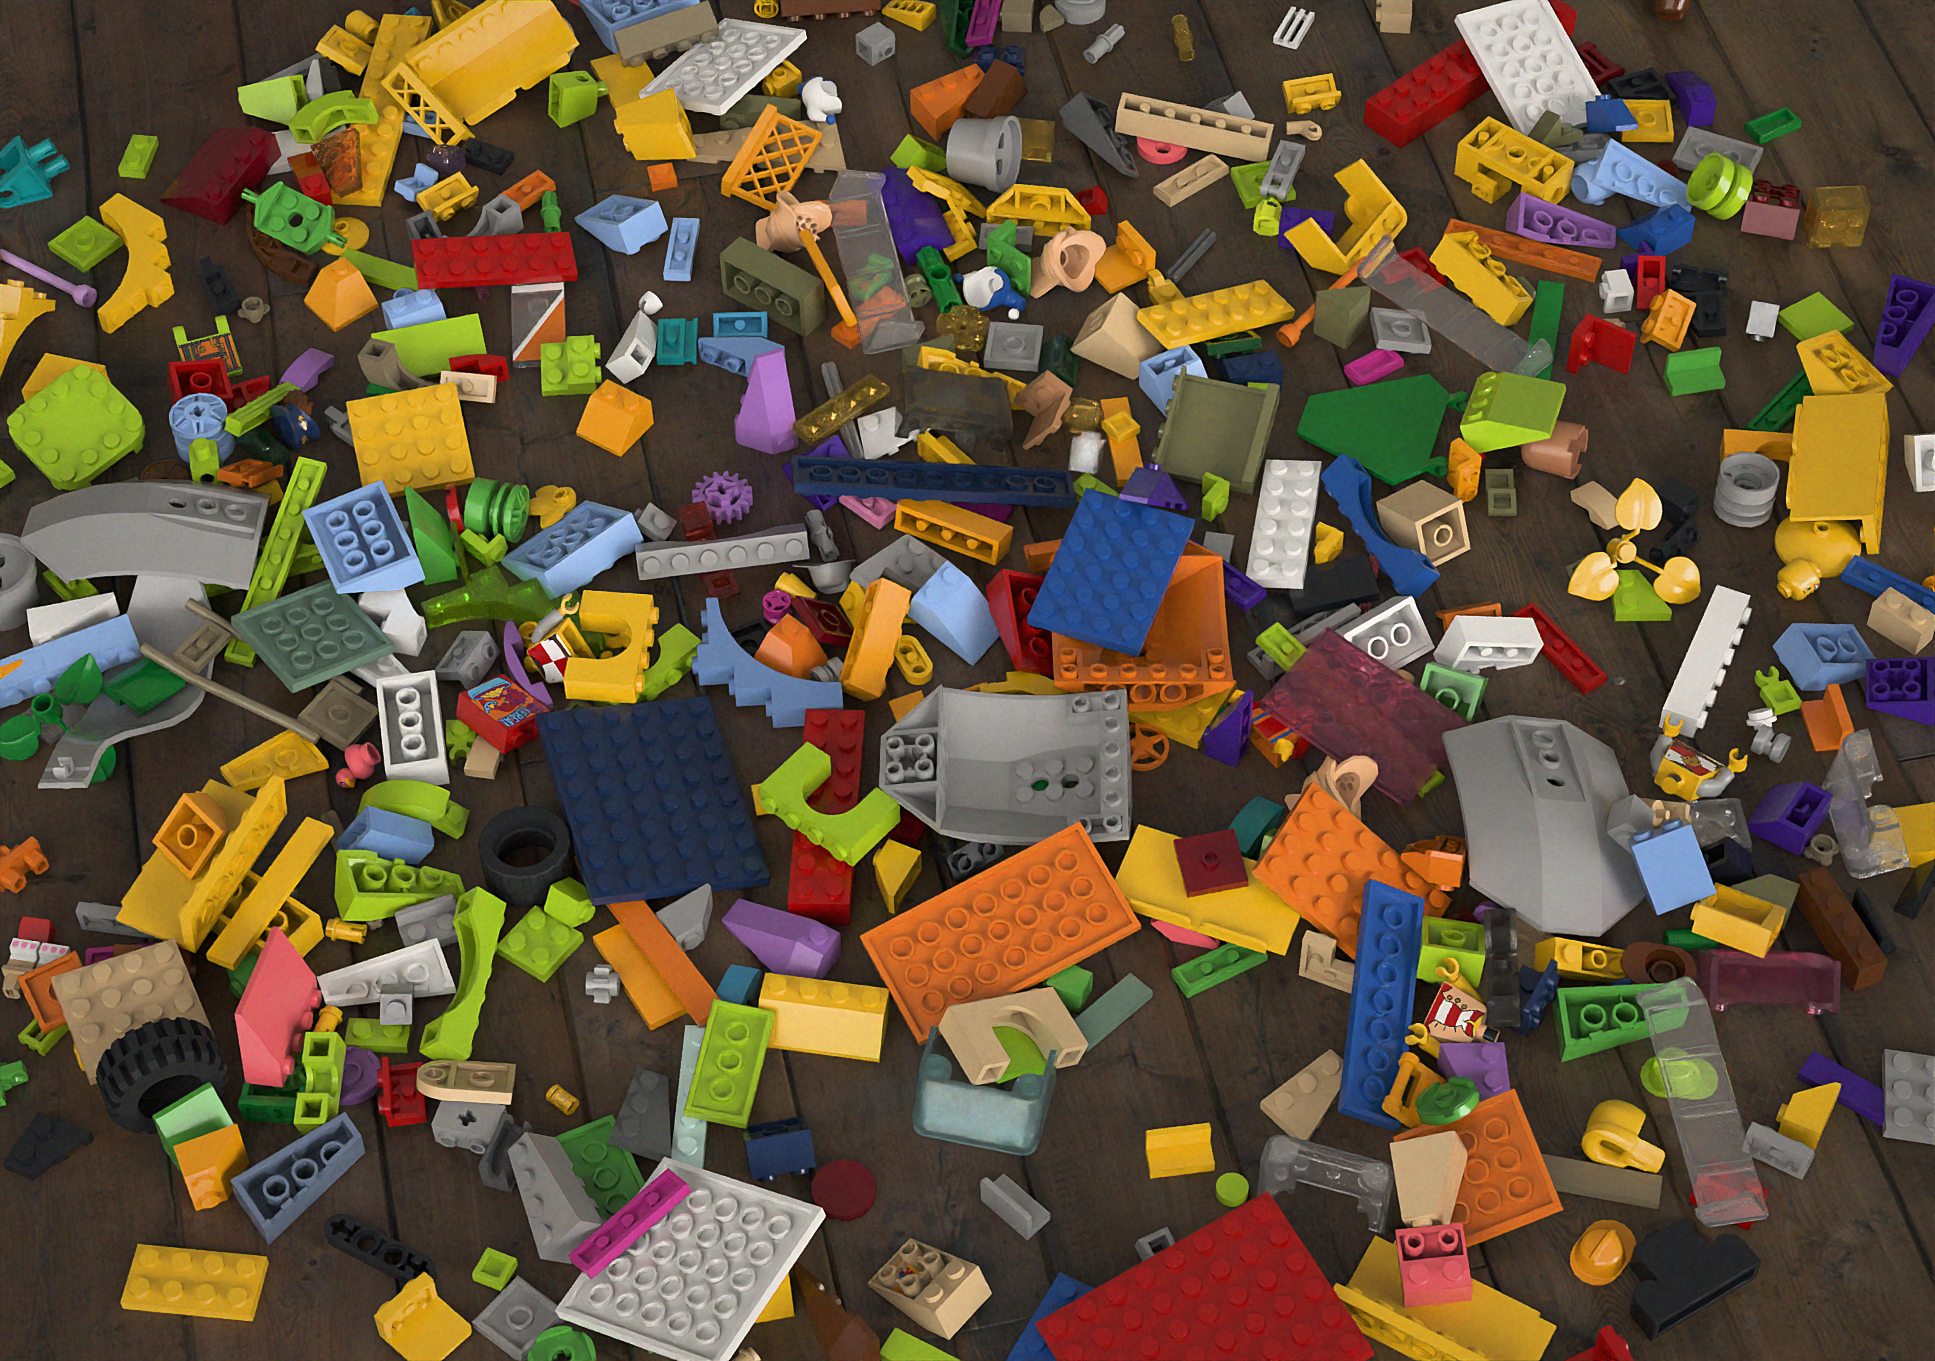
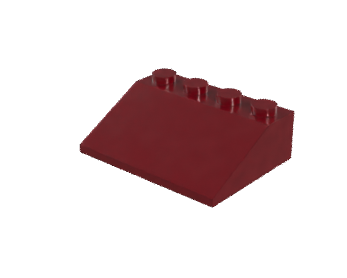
[160,126,282,226]

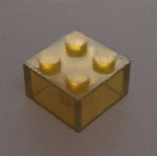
[1803,185,1871,248]

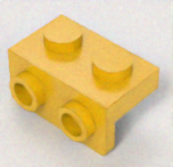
[1282,73,1342,114]
[416,171,479,222]
[943,199,978,262]

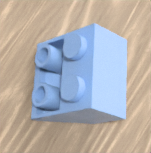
[1139,345,1208,418]

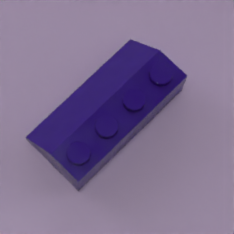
[866,167,956,267]

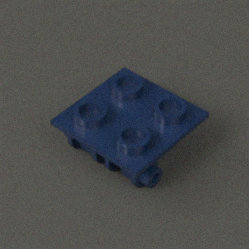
[973,44,1026,76]

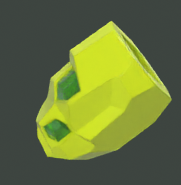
[1253,197,1282,236]

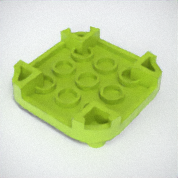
[7,364,146,491]

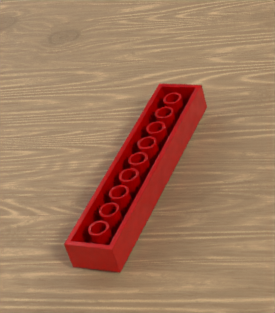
[1364,0,1577,149]

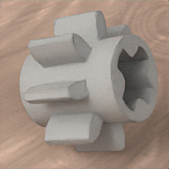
[586,964,620,1003]

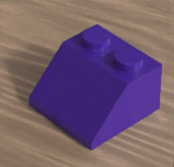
[1278,206,1336,250]

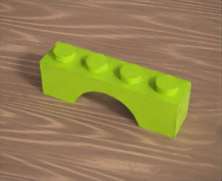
[594,623,703,707]

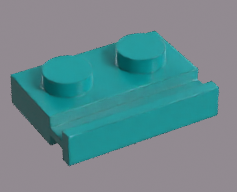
[657,318,698,365]

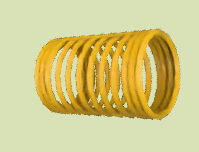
[546,1084,579,1115]

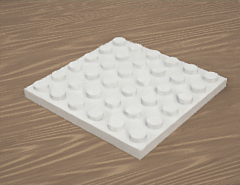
[555,1157,826,1361]

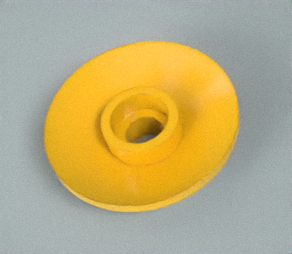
[321,217,370,256]

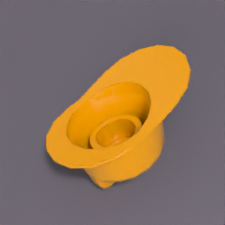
[1570,1220,1636,1286]

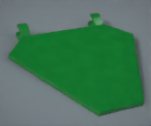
[1296,374,1469,486]

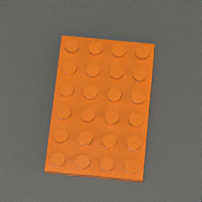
[1251,781,1452,961]

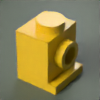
[762,59,802,98]

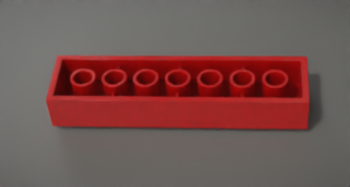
[787,709,866,926]

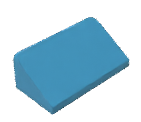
[713,311,768,339]

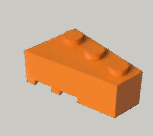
[910,63,985,142]

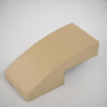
[1570,481,1619,530]
[464,735,506,779]

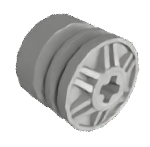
[1054,0,1106,25]
[1713,452,1780,527]

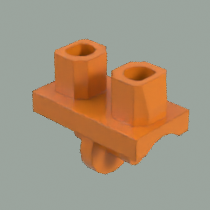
[0,836,49,893]

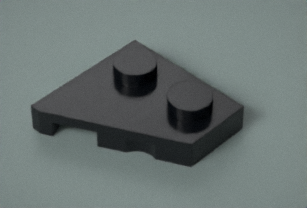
[1607,67,1677,106]

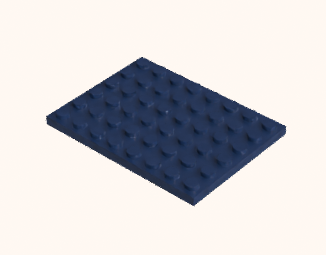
[535,696,771,906]

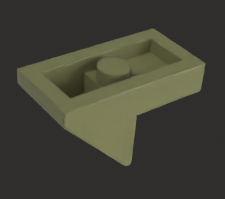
[1528,110,1583,148]

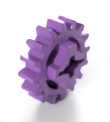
[692,471,753,525]

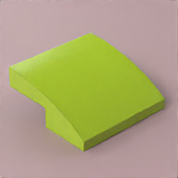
[992,1026,1056,1084]

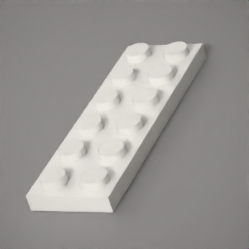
[1246,459,1322,589]

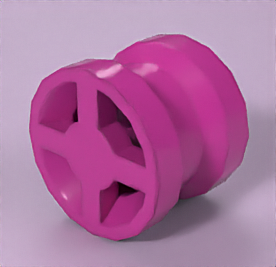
[762,590,792,626]

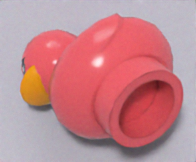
[336,742,381,788]

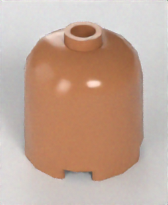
[1518,420,1588,480]

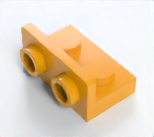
[1640,289,1696,352]
[1446,437,1482,503]

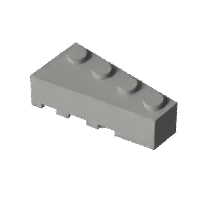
[507,1132,607,1264]

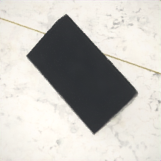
[1893,859,1935,920]
[1851,888,1897,954]

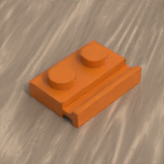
[217,458,283,487]

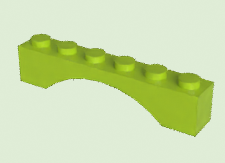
[419,886,507,1061]

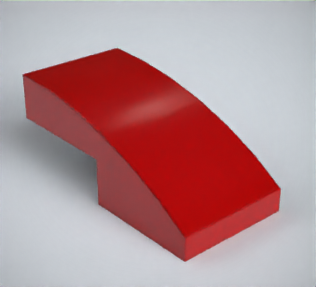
[448,354,509,383]

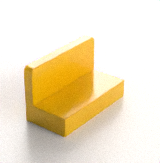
[917,430,977,465]
[1145,1123,1215,1179]

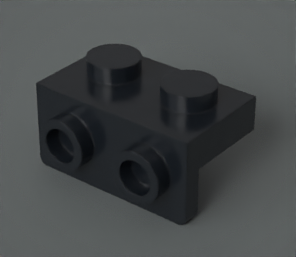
[928,835,1004,882]

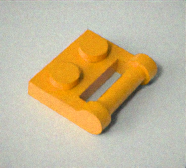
[1382,1052,1448,1129]

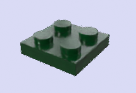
[1196,330,1262,359]

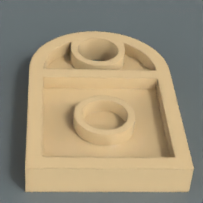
[416,1060,516,1105]

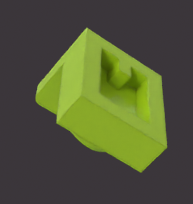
[460,528,508,568]

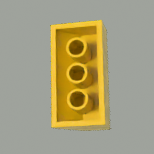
[758,972,891,1062]

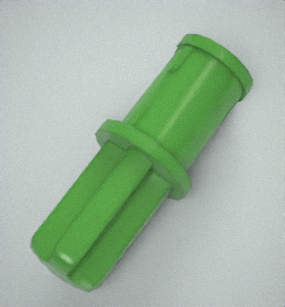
[540,190,561,233]

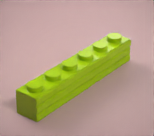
[224,381,301,437]

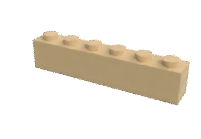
[1115,92,1274,162]

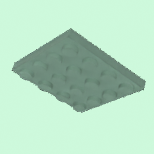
[231,579,394,693]

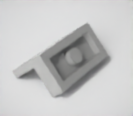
[980,1173,1050,1240]

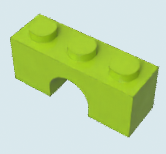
[293,1032,346,1136]

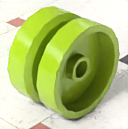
[1686,152,1753,220]

